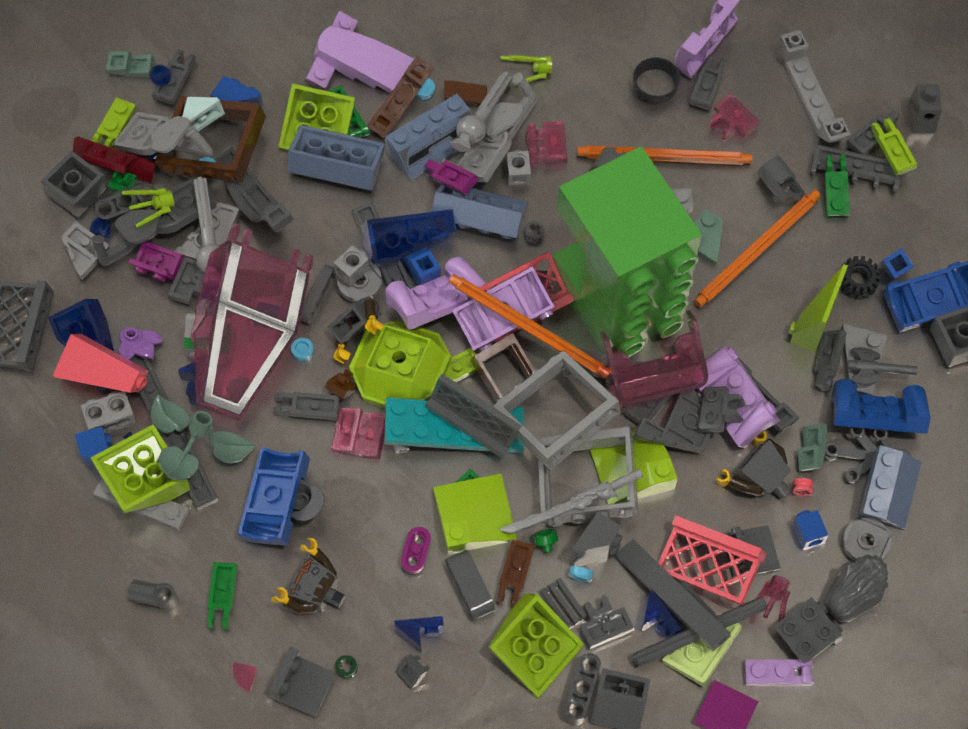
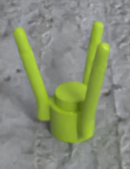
[500,55,552,86]
[122,188,174,228]

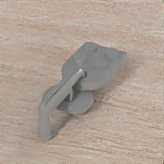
[457,73,537,183]
[112,112,214,157]

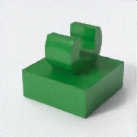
[108,171,138,197]

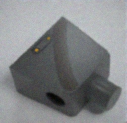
[910,84,942,133]

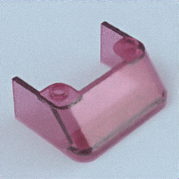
[600,310,708,405]

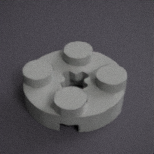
[337,261,382,303]
[842,517,891,561]

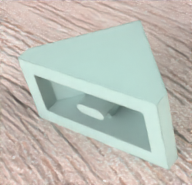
[182,97,225,131]

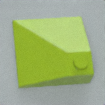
[278,83,356,150]
[788,264,848,352]
[91,425,190,513]
[589,430,678,505]
[433,473,517,555]
[488,593,585,698]

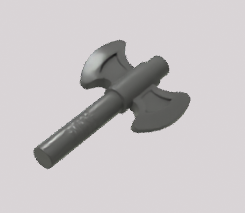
[847,347,918,385]

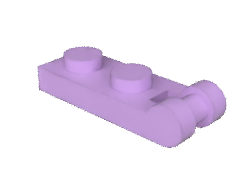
[744,659,814,686]

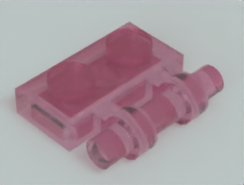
[526,121,568,166]

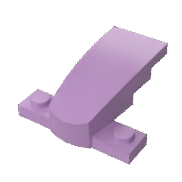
[304,11,414,93]

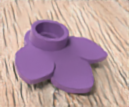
[119,327,163,360]

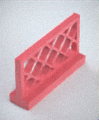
[479,252,574,342]
[658,516,767,605]

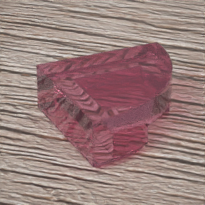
[233,662,258,693]

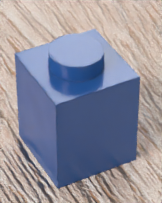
[880,248,914,281]
[793,510,828,550]

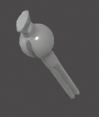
[450,72,513,152]
[193,177,227,287]

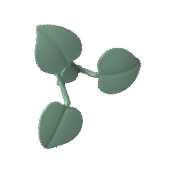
[150,395,255,480]

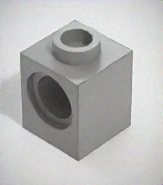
[506,150,531,186]
[333,245,369,287]

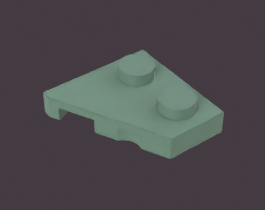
[694,208,723,266]

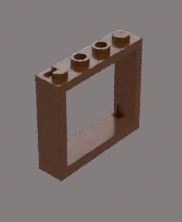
[156,96,266,183]

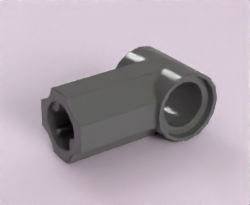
[128,579,178,611]

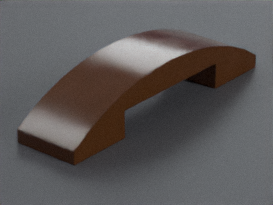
[367,56,434,139]

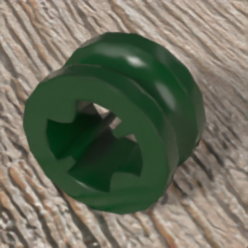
[335,655,358,680]

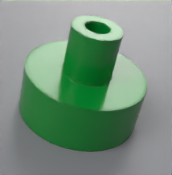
[533,529,558,552]

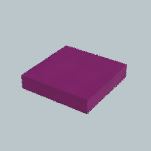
[693,680,759,729]

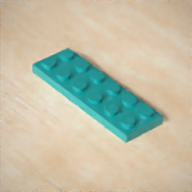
[384,398,524,453]

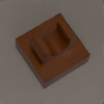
[325,369,357,400]

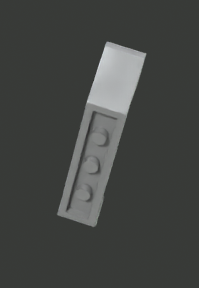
[780,30,851,143]

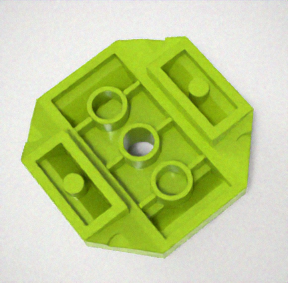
[349,320,452,408]

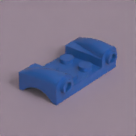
[883,261,968,333]
[831,379,931,434]
[238,447,310,546]

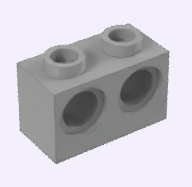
[80,391,136,434]

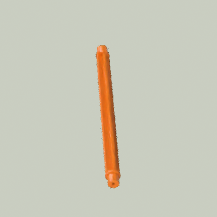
[577,145,752,165]
[694,190,821,307]
[448,273,611,379]

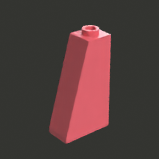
[53,334,149,392]

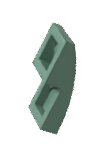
[106,51,155,78]
[798,423,827,472]

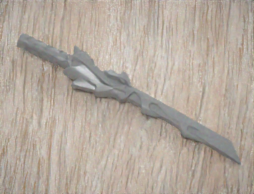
[499,469,643,534]

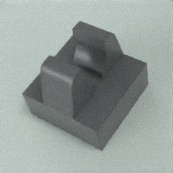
[396,654,430,689]

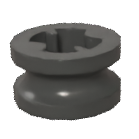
[524,221,545,243]

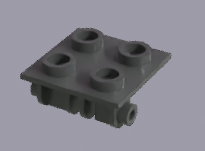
[725,525,781,578]

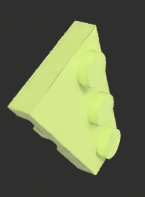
[662,614,742,687]

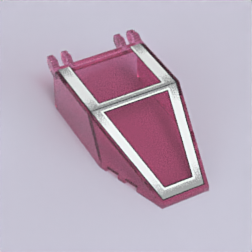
[191,223,313,421]

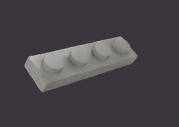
[93,478,189,531]

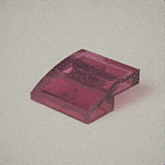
[331,408,385,460]

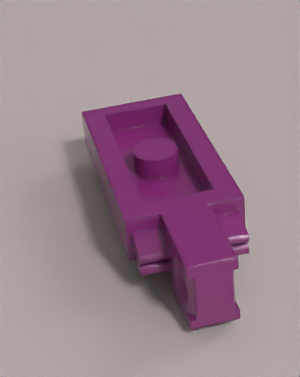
[424,160,479,196]

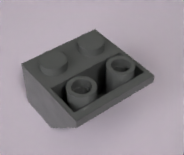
[591,668,651,729]

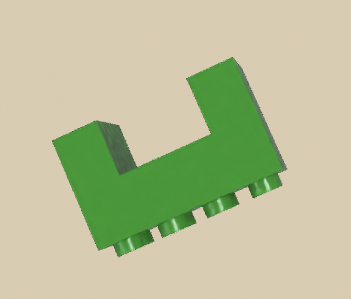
[551,146,702,358]

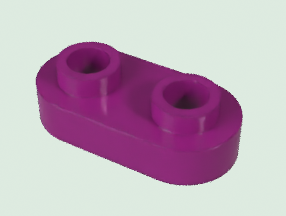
[401,527,431,574]

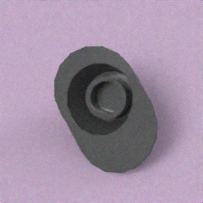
[291,480,325,521]

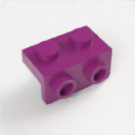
[128,241,185,282]

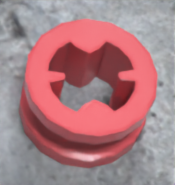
[792,478,814,497]

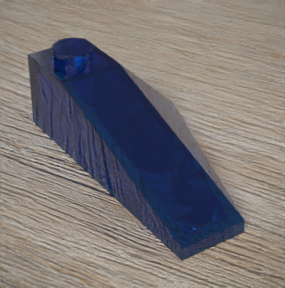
[361,209,456,265]
[48,299,114,392]

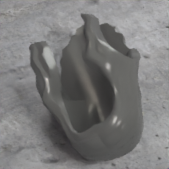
[825,554,889,622]

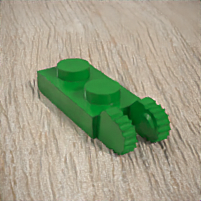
[825,155,850,217]
[207,562,238,630]

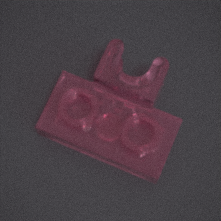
[710,93,760,141]

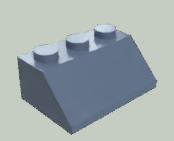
[858,445,921,530]

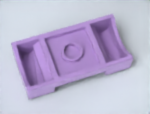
[674,0,741,78]
[385,257,487,330]
[452,267,555,352]
[689,345,780,448]

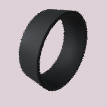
[633,57,680,104]

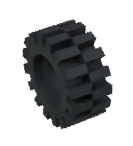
[840,256,881,300]

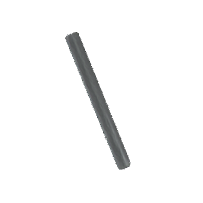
[633,597,767,666]

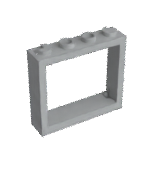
[493,350,621,470]
[537,427,639,526]

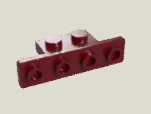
[72,136,156,183]

